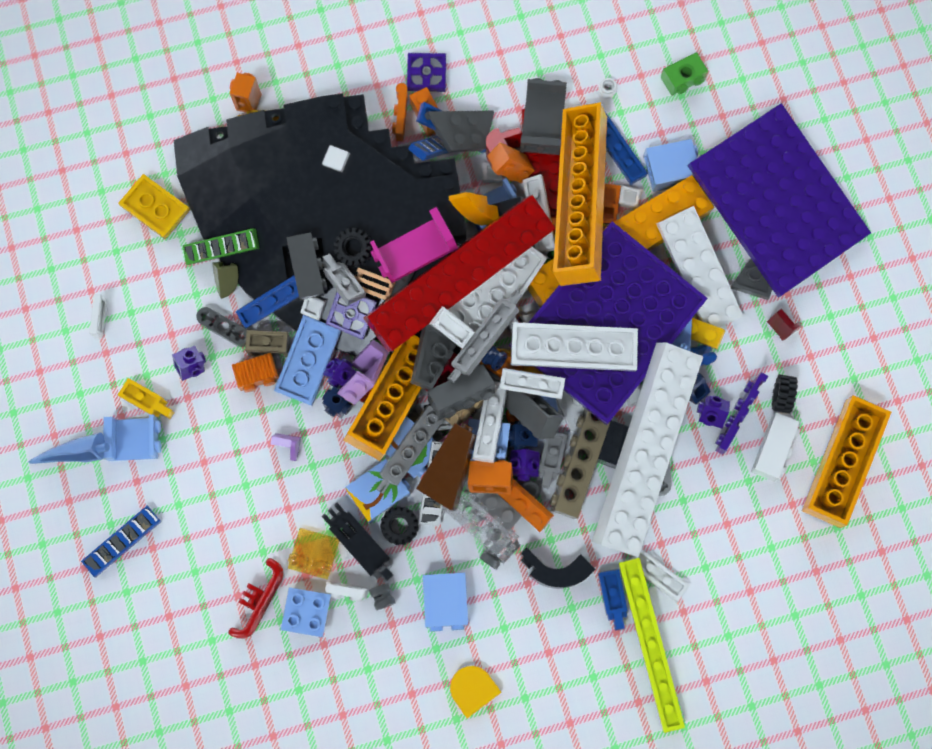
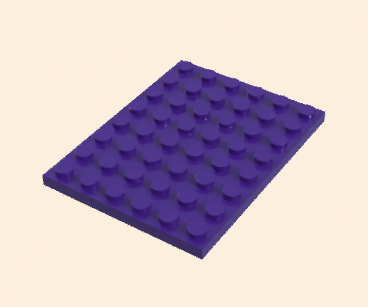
[687,103,871,298]
[509,222,708,425]

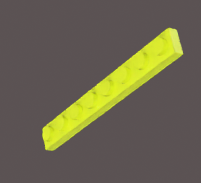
[618,558,685,733]

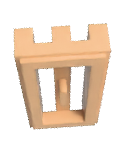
[354,268,396,300]

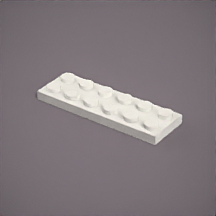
[656,206,743,328]
[511,322,638,371]

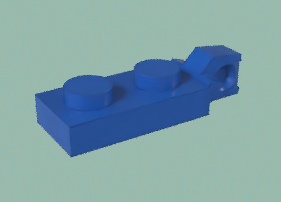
[598,569,628,631]

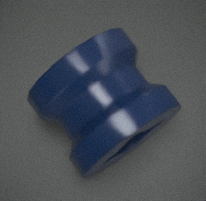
[481,345,507,371]

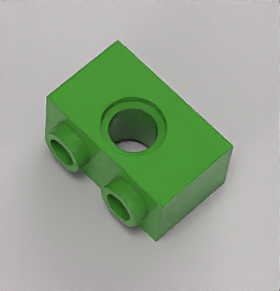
[660,52,708,96]

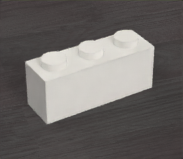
[751,412,800,481]

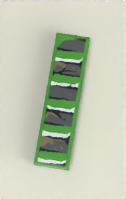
[182,229,260,265]

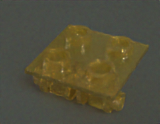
[288,528,339,580]

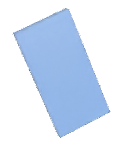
[274,315,342,406]

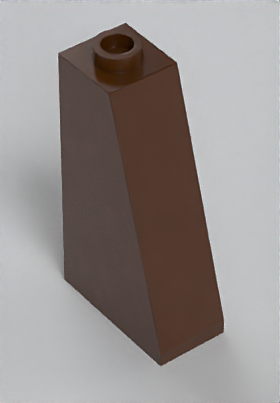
[416,423,477,512]

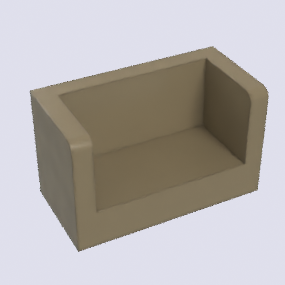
[245,330,291,357]

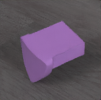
[271,433,301,461]

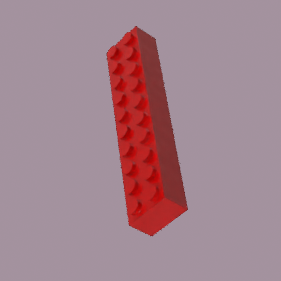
[363,195,556,352]

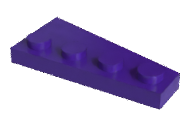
[715,372,768,454]

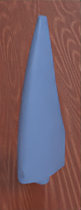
[28,433,110,464]

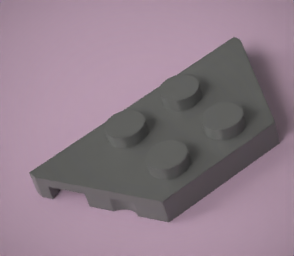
[425,110,494,152]

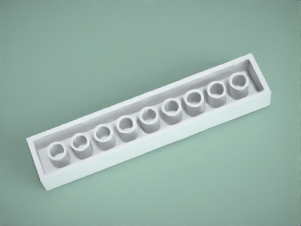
[592,343,703,557]

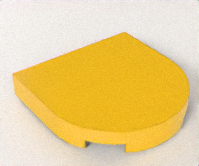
[450,666,502,719]

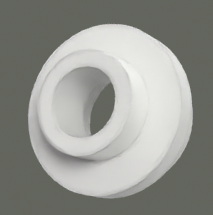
[598,78,618,97]

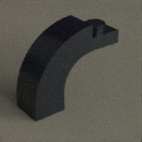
[520,547,596,589]

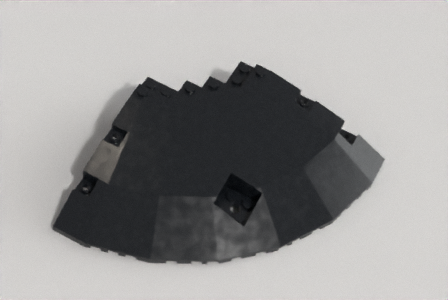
[174,93,467,366]

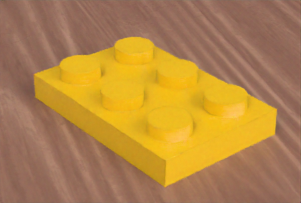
[118,174,190,239]

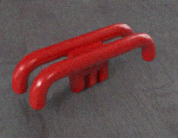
[228,558,284,639]

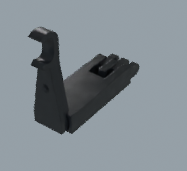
[322,503,393,581]

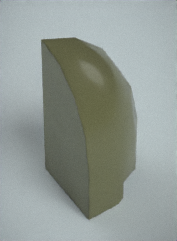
[212,262,238,299]

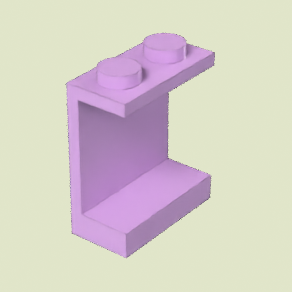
[337,340,389,405]

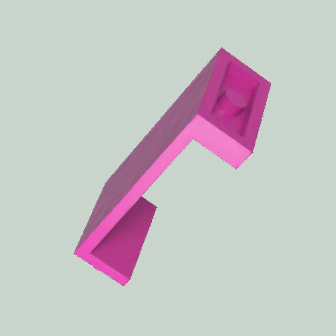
[370,207,458,283]

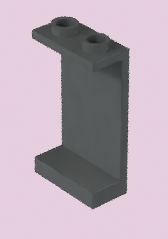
[520,78,567,155]

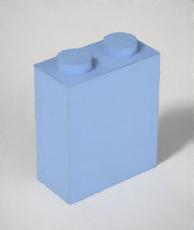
[643,139,698,192]
[423,573,468,632]

